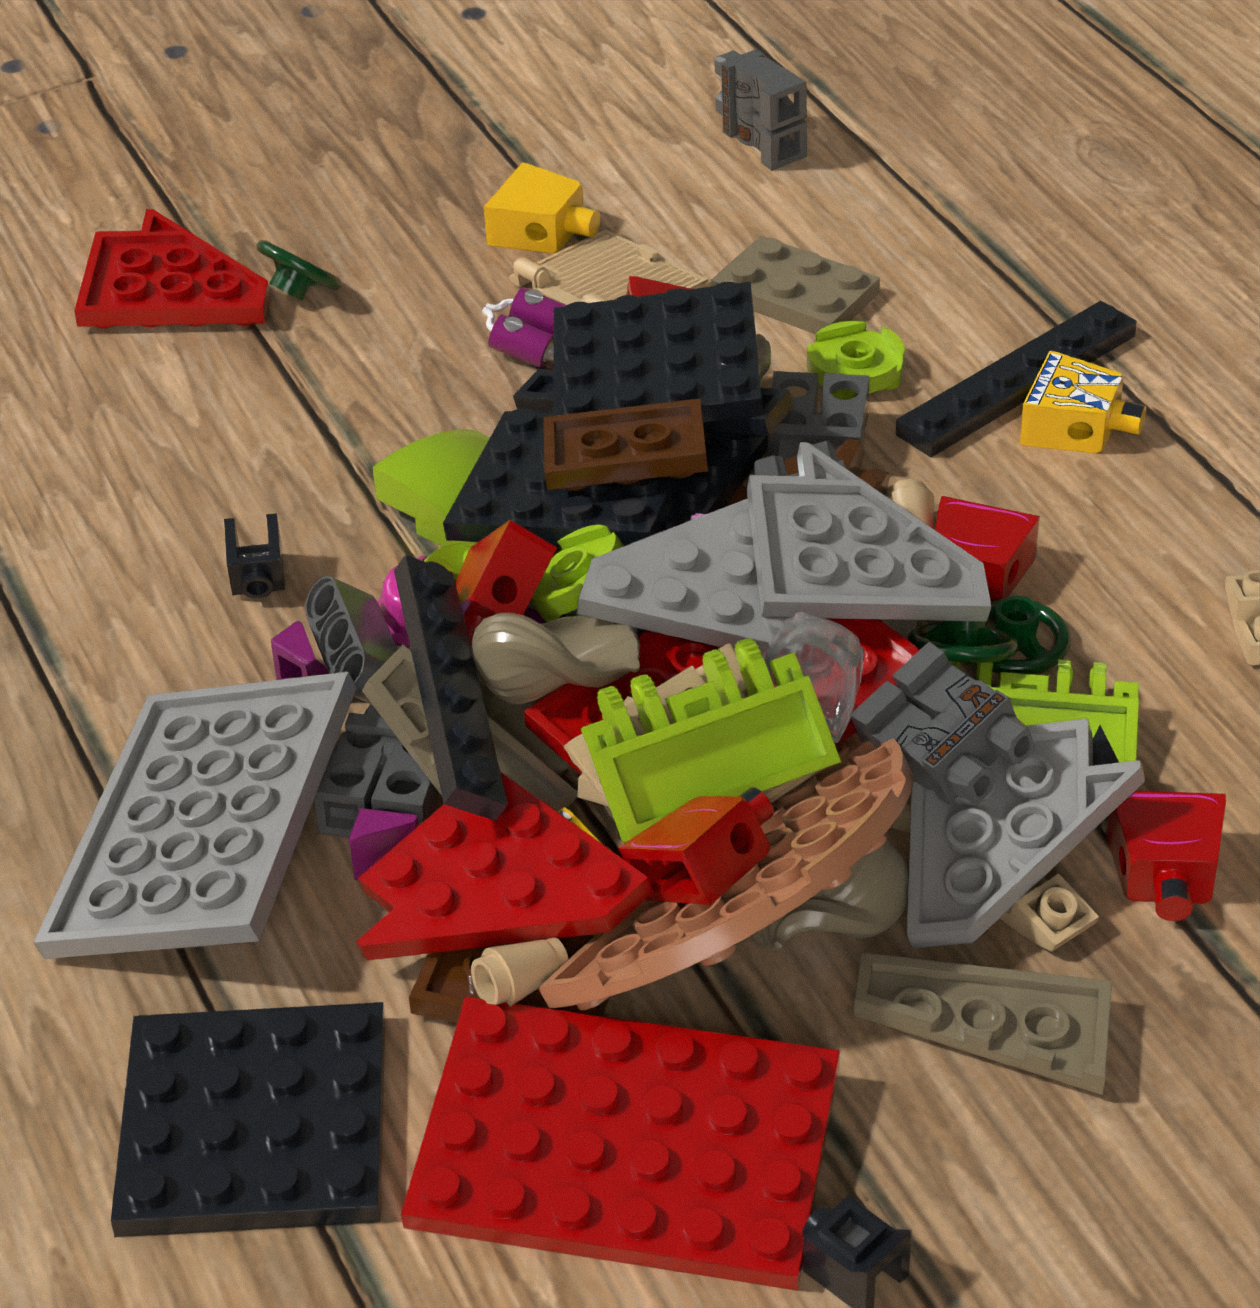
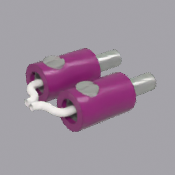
[482,287,567,369]

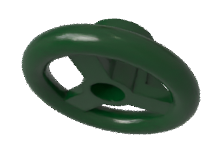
[256,240,342,301]
[987,596,1071,675]
[907,620,1019,663]

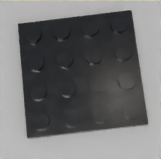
[553,281,764,422]
[443,409,684,546]
[111,1002,385,1237]

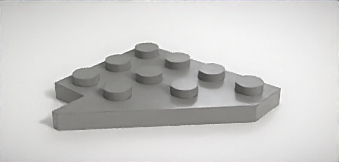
[747,442,991,621]
[577,498,811,665]
[907,718,1145,949]

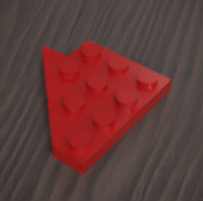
[74,209,270,328]
[356,772,654,960]

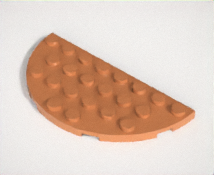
[538,732,913,1010]

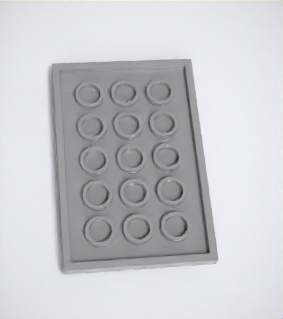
[34,672,357,959]

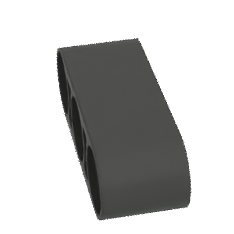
[305,576,398,704]

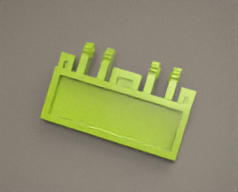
[580,638,841,843]
[948,659,1139,763]

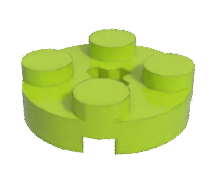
[807,321,905,400]
[530,525,624,622]

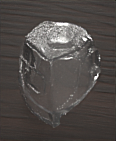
[763,612,864,743]

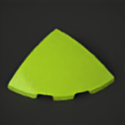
[372,429,490,547]

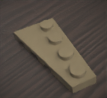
[362,644,578,812]
[853,952,1112,1095]

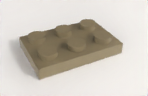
[711,235,880,334]

